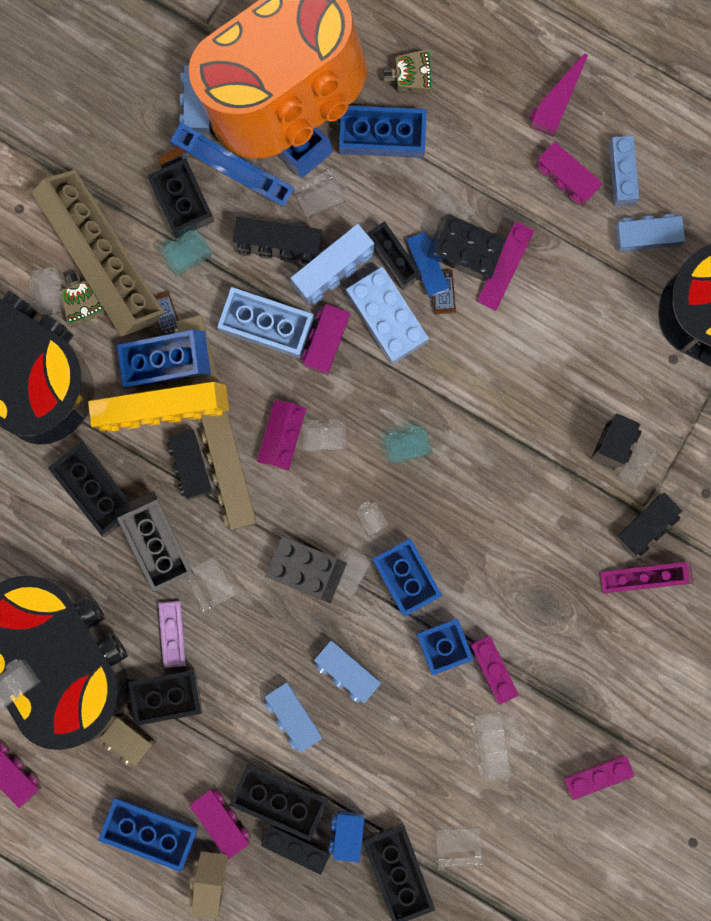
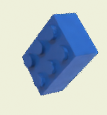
[372,538,442,617]

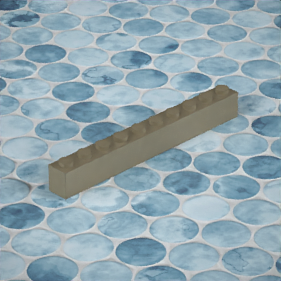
[174,315,257,531]

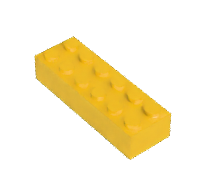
[88,382,229,432]

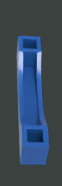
[170,123,294,207]

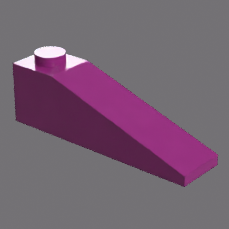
[529,53,588,137]
[477,221,535,311]
[600,562,694,594]

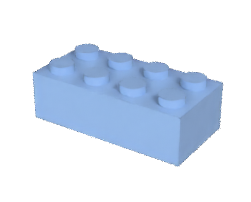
[291,224,374,305]
[346,266,429,365]
[217,287,314,359]

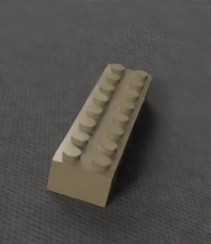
[32,170,165,337]

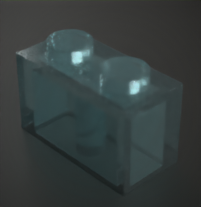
[161,229,212,277]
[384,425,433,465]

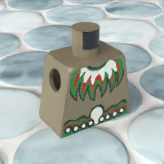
[383,49,432,95]
[61,273,107,328]

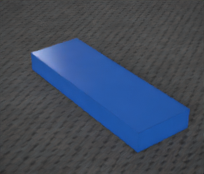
[406,232,449,298]

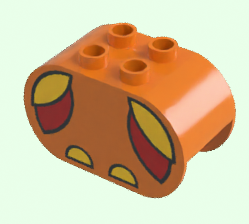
[189,0,367,158]

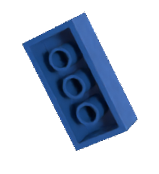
[339,106,427,158]
[117,330,211,388]
[98,796,199,872]

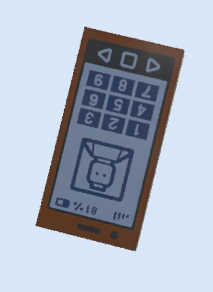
[157,147,191,169]
[433,270,456,315]
[155,291,179,336]

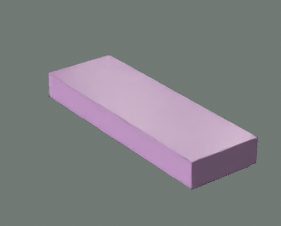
[158,601,186,668]

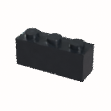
[367,221,422,290]
[166,429,213,500]
[615,492,682,557]
[261,824,330,875]

